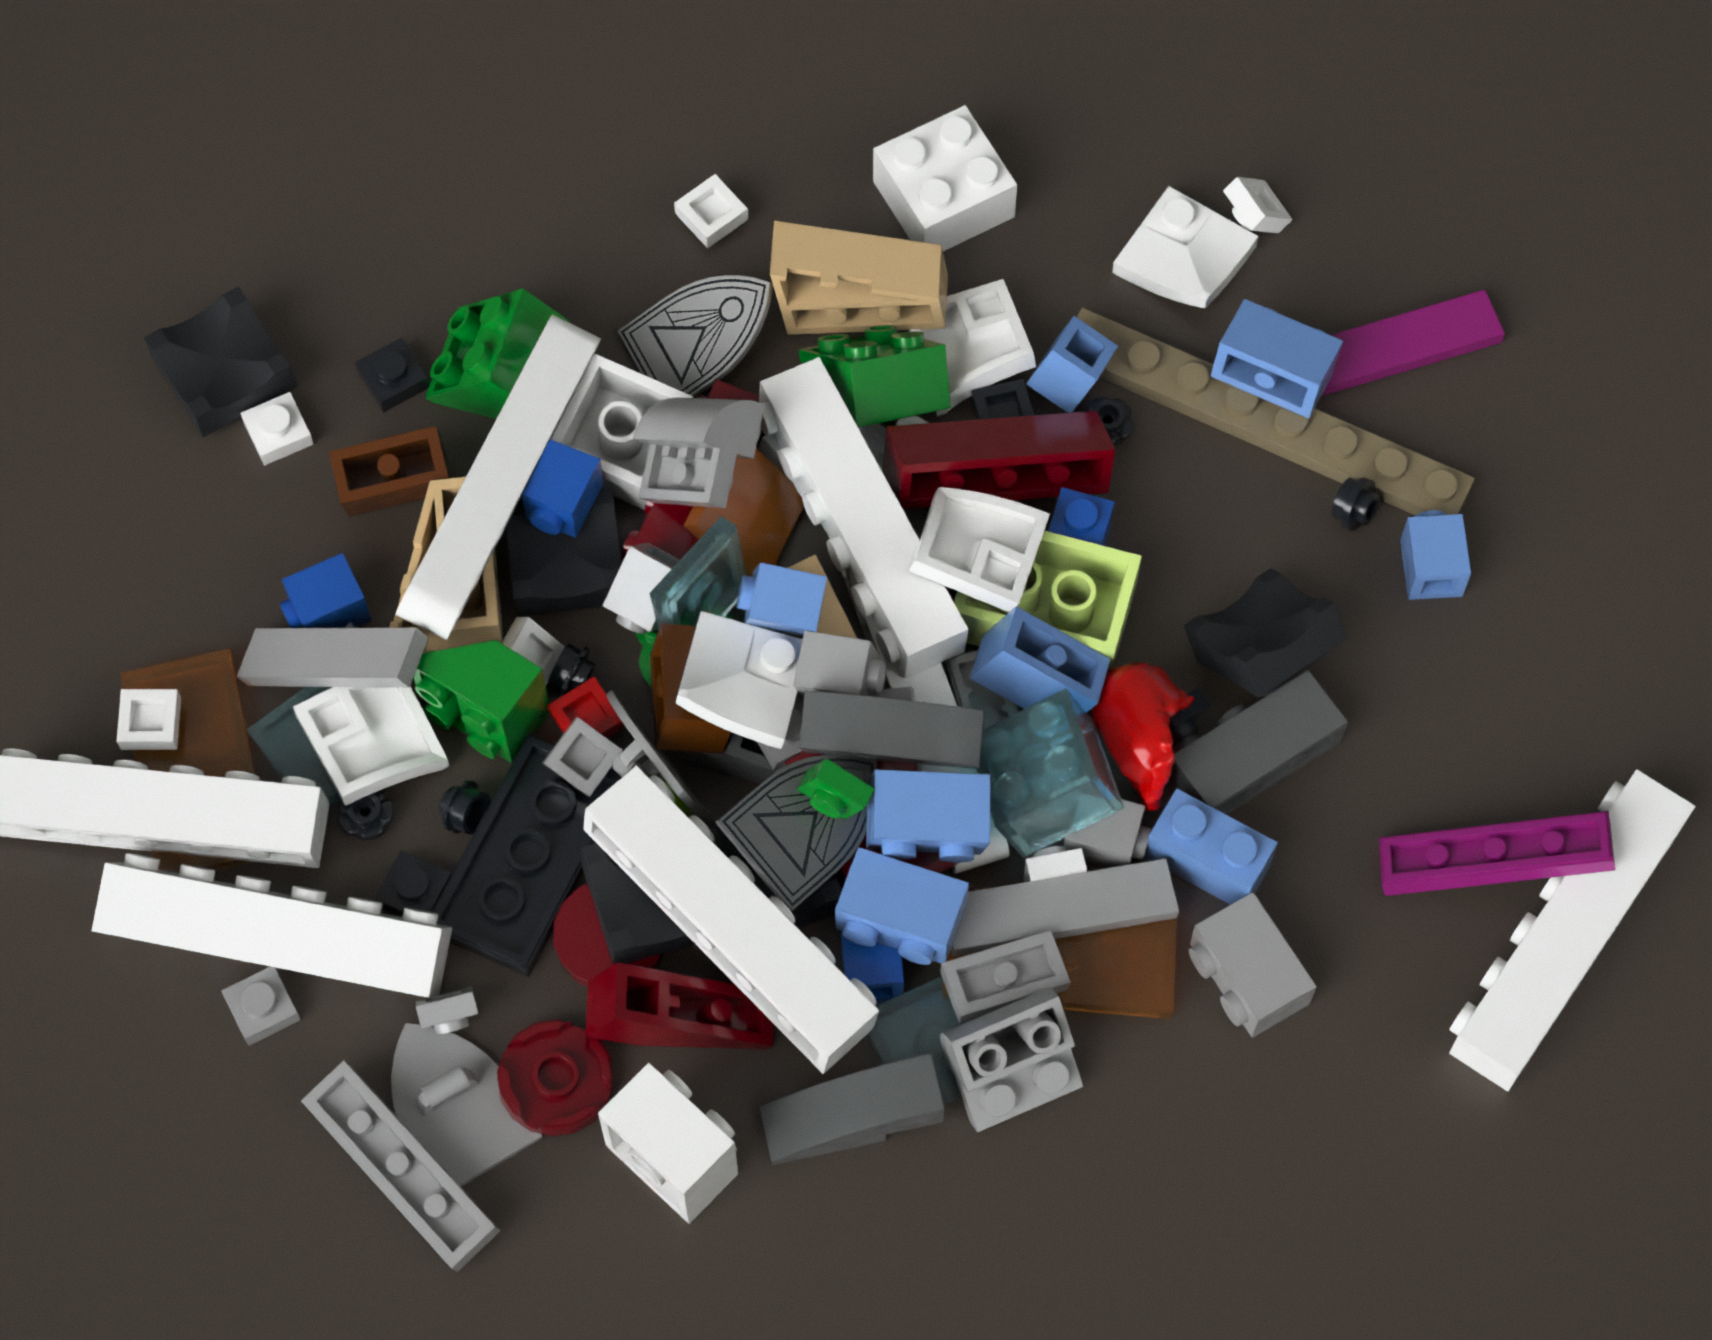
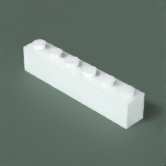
[759,357,969,678]
[0,749,330,868]
[583,765,879,1074]
[1449,769,1696,1092]
[92,853,453,998]

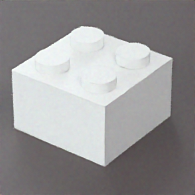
[873,105,1017,251]
[551,353,693,510]
[598,1063,738,1224]

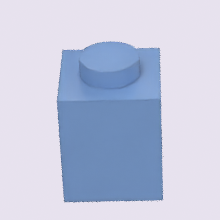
[1026,316,1118,413]
[1400,510,1471,600]
[736,562,827,638]

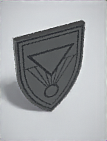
[715,754,877,911]

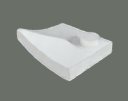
[1112,186,1259,308]
[908,279,1036,416]
[909,487,1050,612]
[675,611,803,749]
[293,686,449,806]

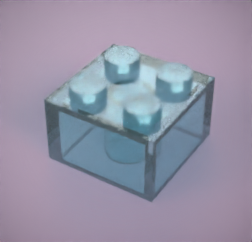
[976,688,1124,858]

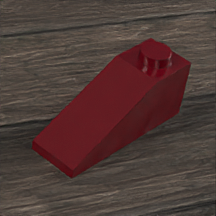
[585,962,773,1049]

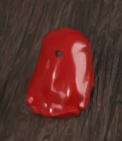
[1090,661,1194,811]

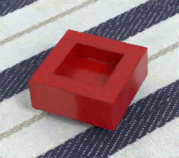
[547,677,626,739]

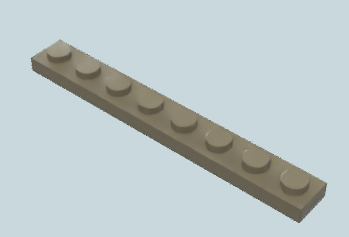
[1077,308,1475,516]

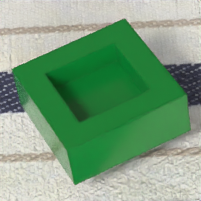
[797,758,875,820]

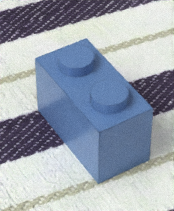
[1210,299,1343,419]
[969,606,1110,731]
[866,770,990,863]
[1144,788,1278,905]
[835,847,969,965]

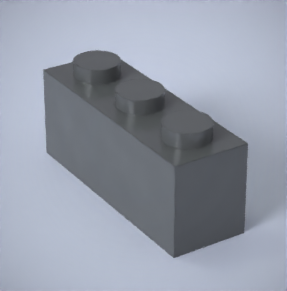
[1169,670,1348,815]

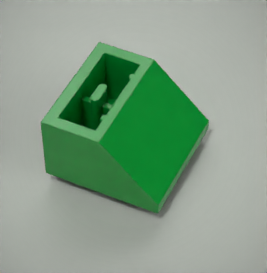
[425,288,570,419]
[799,325,951,428]
[413,640,550,764]

